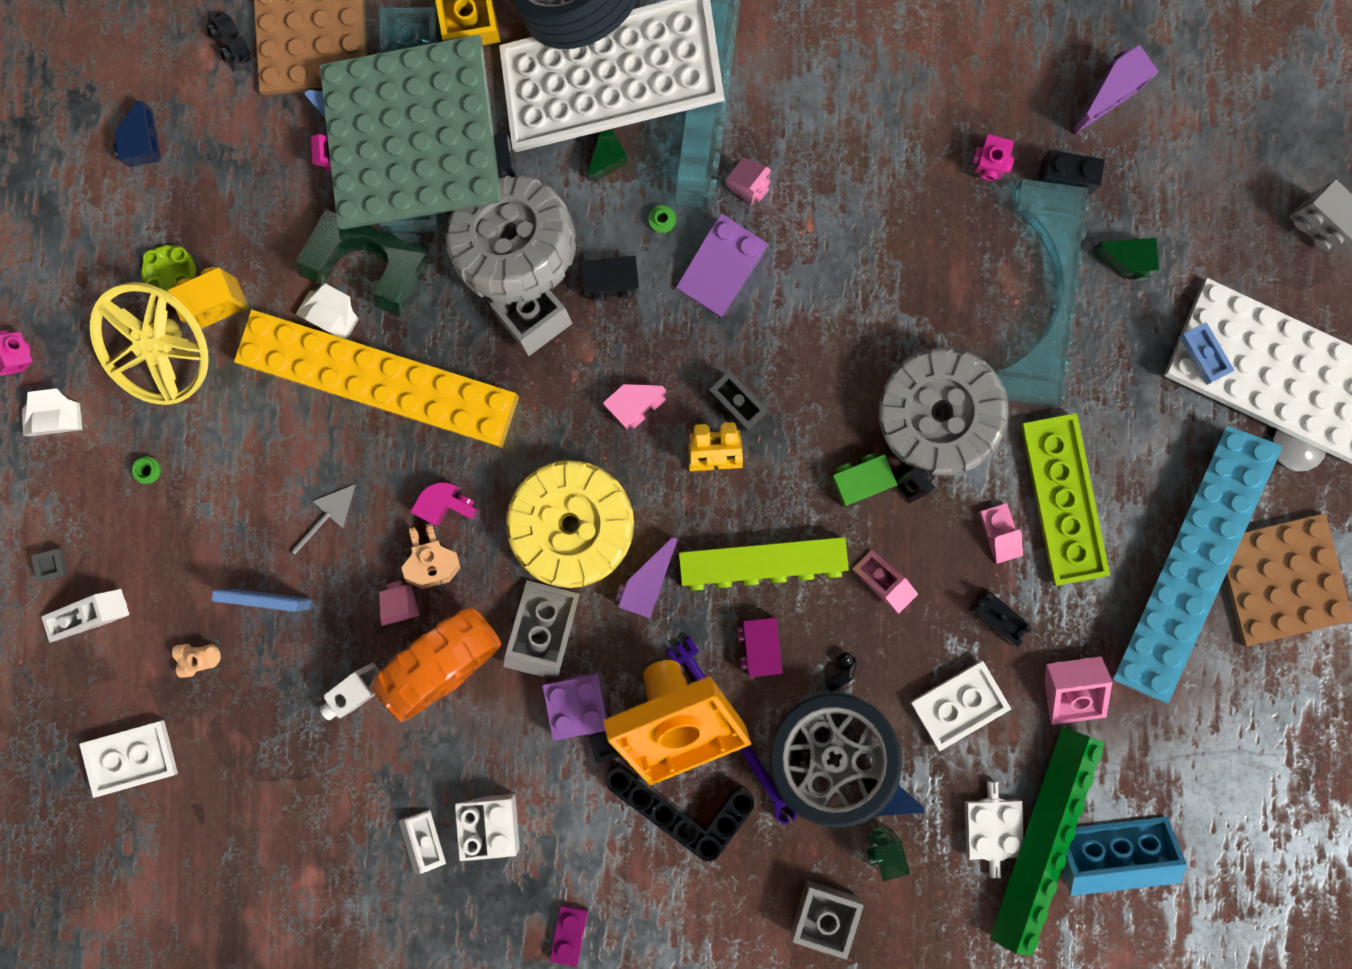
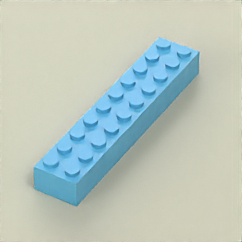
[1113,426,1283,705]

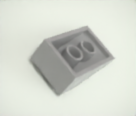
[503,580,580,680]

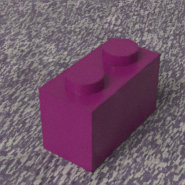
[738,617,782,677]

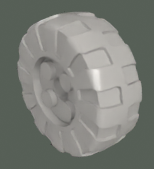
[446,176,576,304]
[878,347,1009,476]

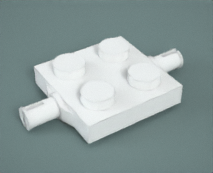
[965,781,1023,878]

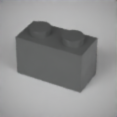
[709,370,768,432]

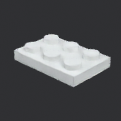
[910,660,1011,751]
[79,720,178,798]

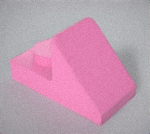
[979,503,1023,564]

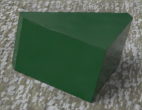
[588,129,628,182]

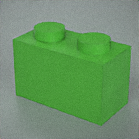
[831,452,897,507]

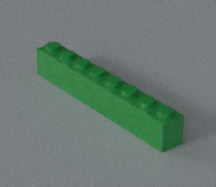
[990,727,1105,956]

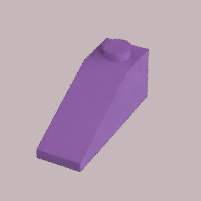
[616,537,678,618]

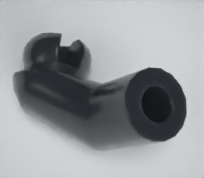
[825,652,857,692]

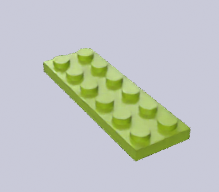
[1020,413,1110,586]

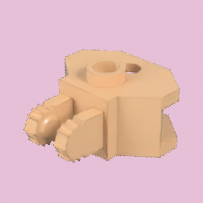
[402,523,460,589]

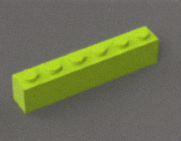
[679,537,849,591]

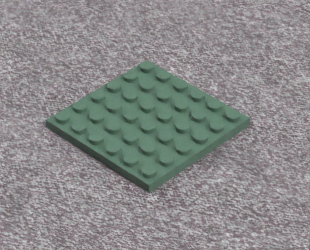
[320,35,501,229]

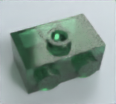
[866,828,911,882]

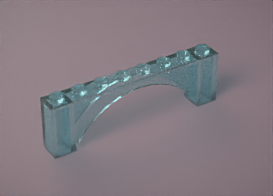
[995,179,1090,408]

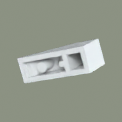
[41,589,129,643]

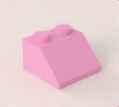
[1044,657,1112,725]

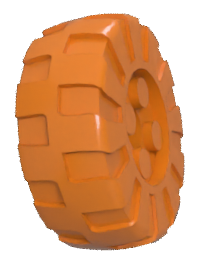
[372,608,501,722]

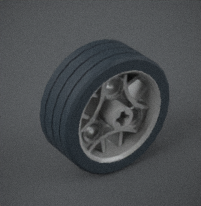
[509,0,637,49]
[769,693,902,828]

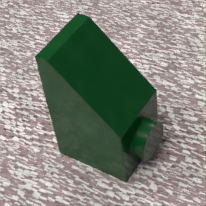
[1094,238,1159,281]

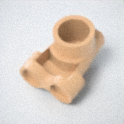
[172,644,221,678]

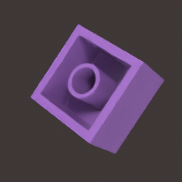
[543,672,608,741]

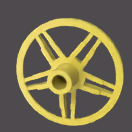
[90,282,208,405]

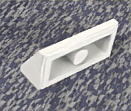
[399,810,446,874]

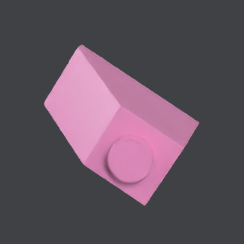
[853,550,918,614]
[379,581,420,626]

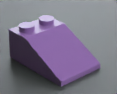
[1072,45,1159,135]
[676,214,768,318]

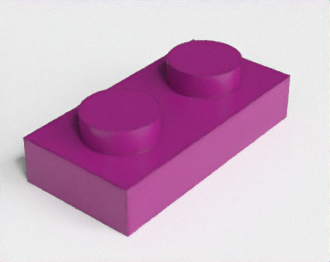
[550,904,588,967]

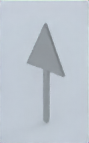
[291,484,356,554]

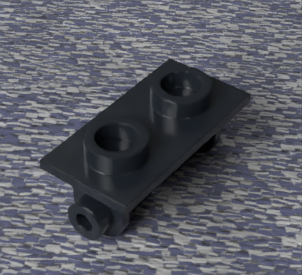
[205,11,252,72]

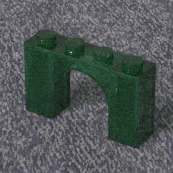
[295,210,428,317]

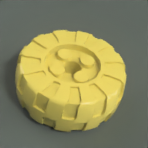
[506,460,634,588]

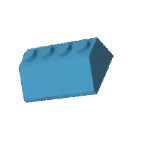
[1062,816,1187,896]

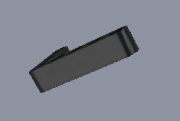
[606,764,754,862]

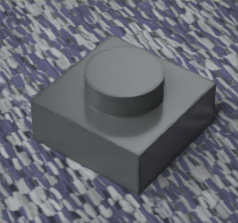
[31,549,68,582]

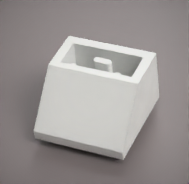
[455,794,520,861]

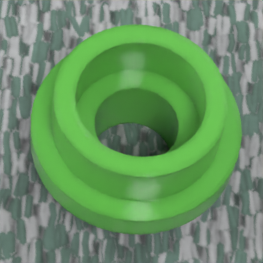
[649,205,676,233]
[132,456,161,484]

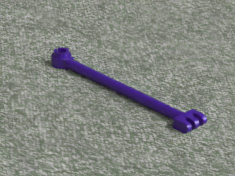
[666,636,797,824]

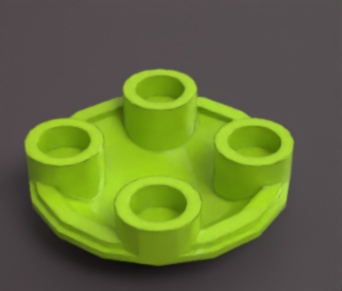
[141,245,196,292]

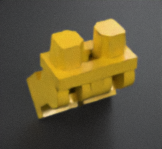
[688,422,743,472]

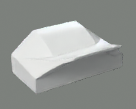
[296,283,359,339]
[22,389,82,436]

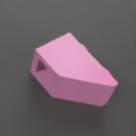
[725,158,771,205]
[603,384,666,430]

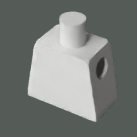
[320,663,380,720]

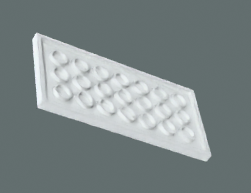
[499,0,725,152]
[1164,278,1352,464]

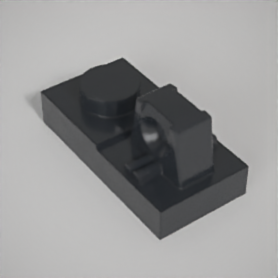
[895,466,935,503]

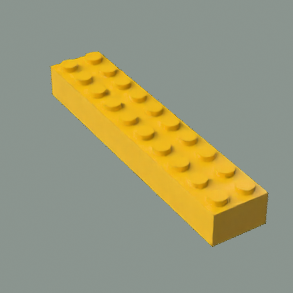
[234,309,519,448]

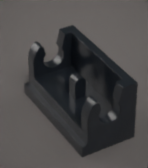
[969,589,1032,647]

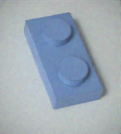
[1179,322,1235,385]

